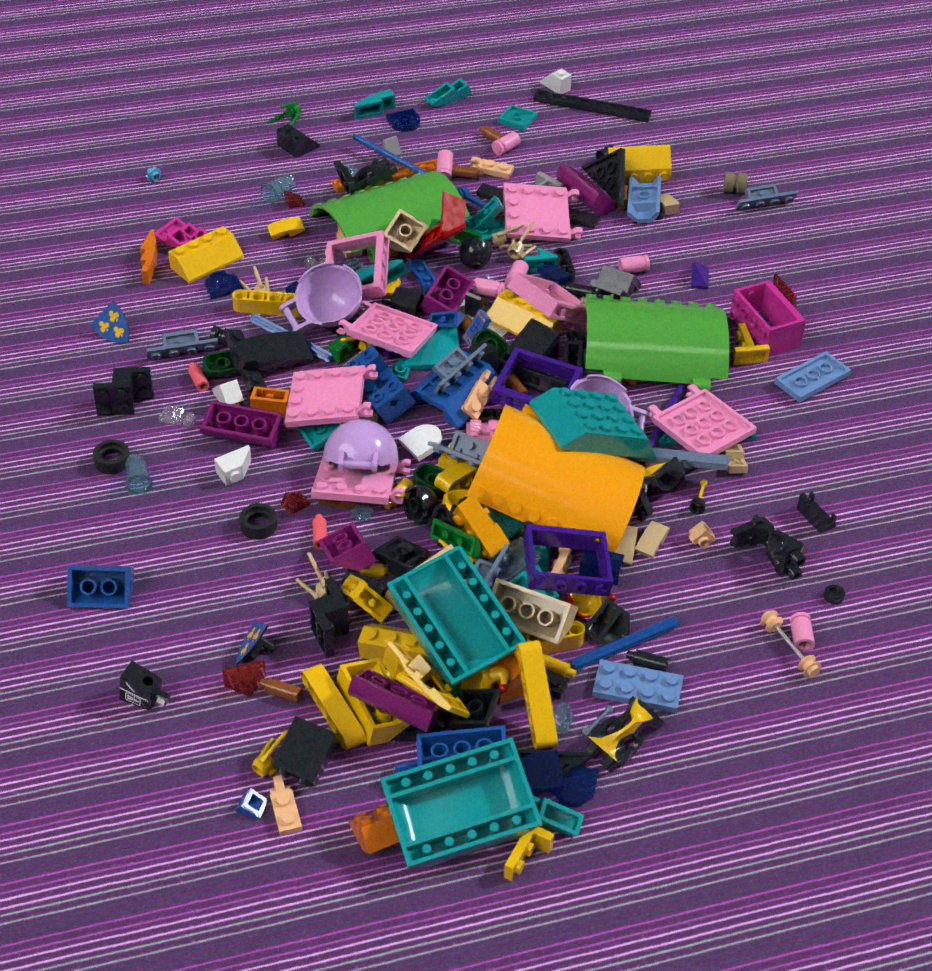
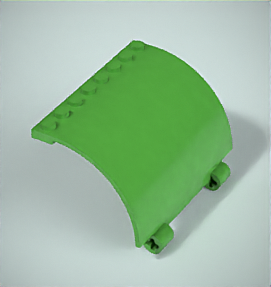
[309,171,470,263]
[581,294,729,392]

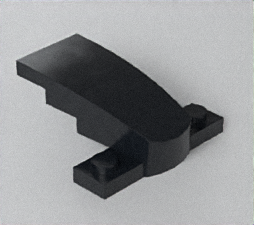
[224,330,314,391]

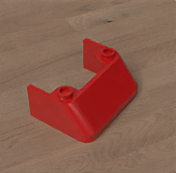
[403,191,466,260]

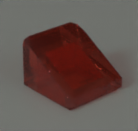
[284,190,304,209]
[281,492,311,514]

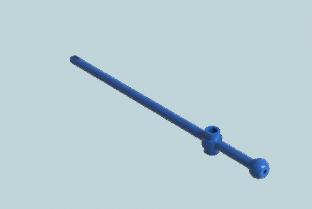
[352,134,487,208]

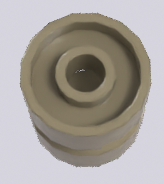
[723,172,748,194]

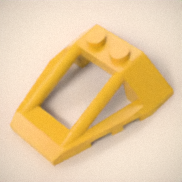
[382,641,471,718]

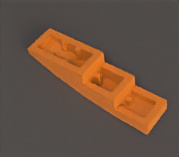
[140,229,158,285]

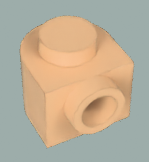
[689,521,716,549]

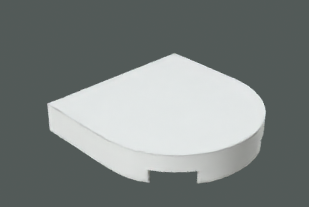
[398,424,442,461]

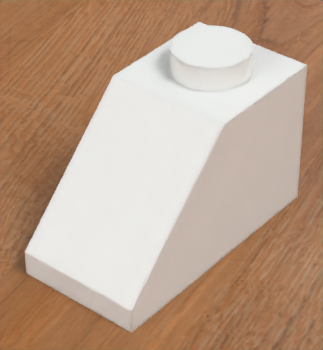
[540,69,572,94]
[212,379,244,406]
[214,445,251,486]

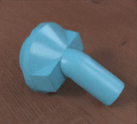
[146,166,161,182]

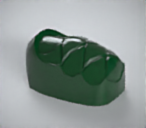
[471,328,510,359]
[203,350,239,378]
[413,463,446,499]

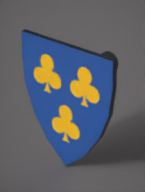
[90,301,130,343]
[235,621,276,666]

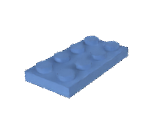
[774,351,851,403]
[592,659,684,714]

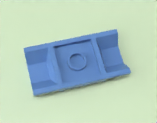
[627,176,661,223]

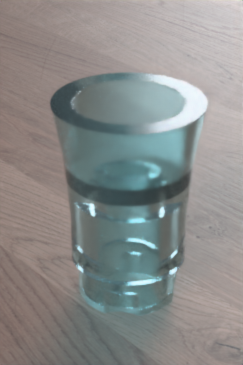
[261,174,296,204]
[125,454,153,495]

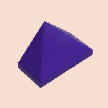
[691,262,708,290]

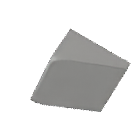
[383,135,401,155]

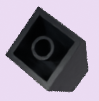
[505,318,560,372]
[272,716,339,787]

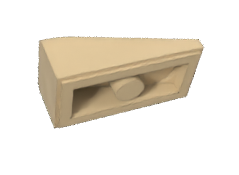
[660,193,680,216]
[612,526,638,565]

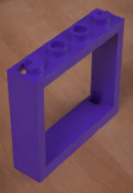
[491,347,583,411]
[523,524,614,597]

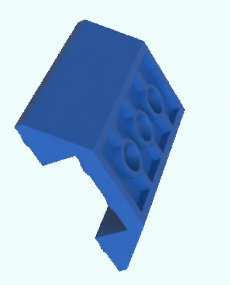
[408,350,505,429]

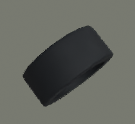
[93,440,131,474]
[239,503,278,540]

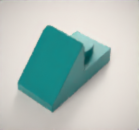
[473,196,504,229]
[524,248,558,274]

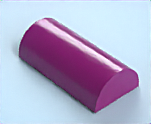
[557,163,617,215]
[200,401,283,448]
[348,668,442,733]

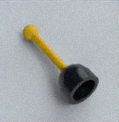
[689,479,708,514]

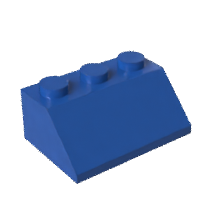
[67,565,134,608]

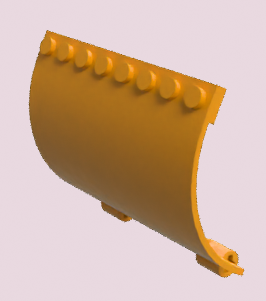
[466,403,645,562]

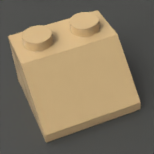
[385,208,428,253]

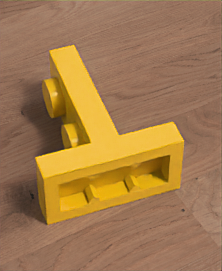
[732,323,770,365]
[341,574,393,623]
[504,827,554,881]

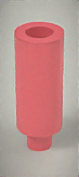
[188,362,209,392]
[312,514,327,550]

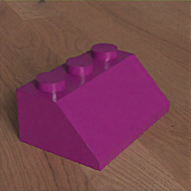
[419,264,475,315]
[318,521,377,571]

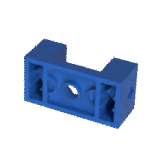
[343,345,416,425]

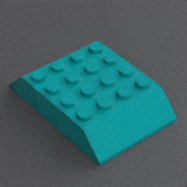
[529,387,655,459]
[387,545,526,686]
[380,737,543,868]

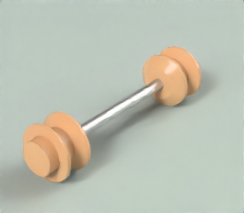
[760,610,821,677]

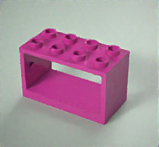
[729,280,806,356]

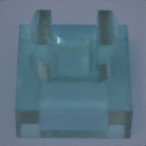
[553,702,574,734]

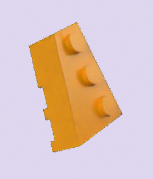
[452,491,510,561]

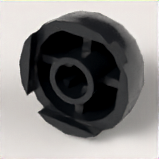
[458,238,492,269]
[403,485,439,524]

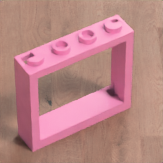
[325,230,390,300]
[507,272,587,326]

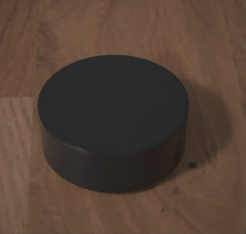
[824,585,845,604]

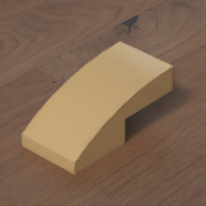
[722,444,748,474]
[635,521,670,559]

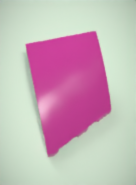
[155,216,208,247]

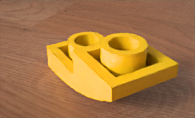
[267,217,305,240]

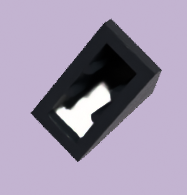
[465,291,493,317]
[563,340,583,367]

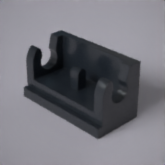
[797,491,837,534]

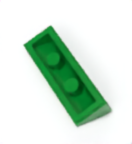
[328,333,360,365]
[430,518,482,557]

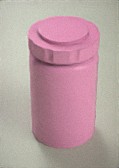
[492,131,521,156]
[436,150,453,180]
[618,255,650,273]
[505,260,529,286]
[473,277,506,298]
[790,612,815,652]

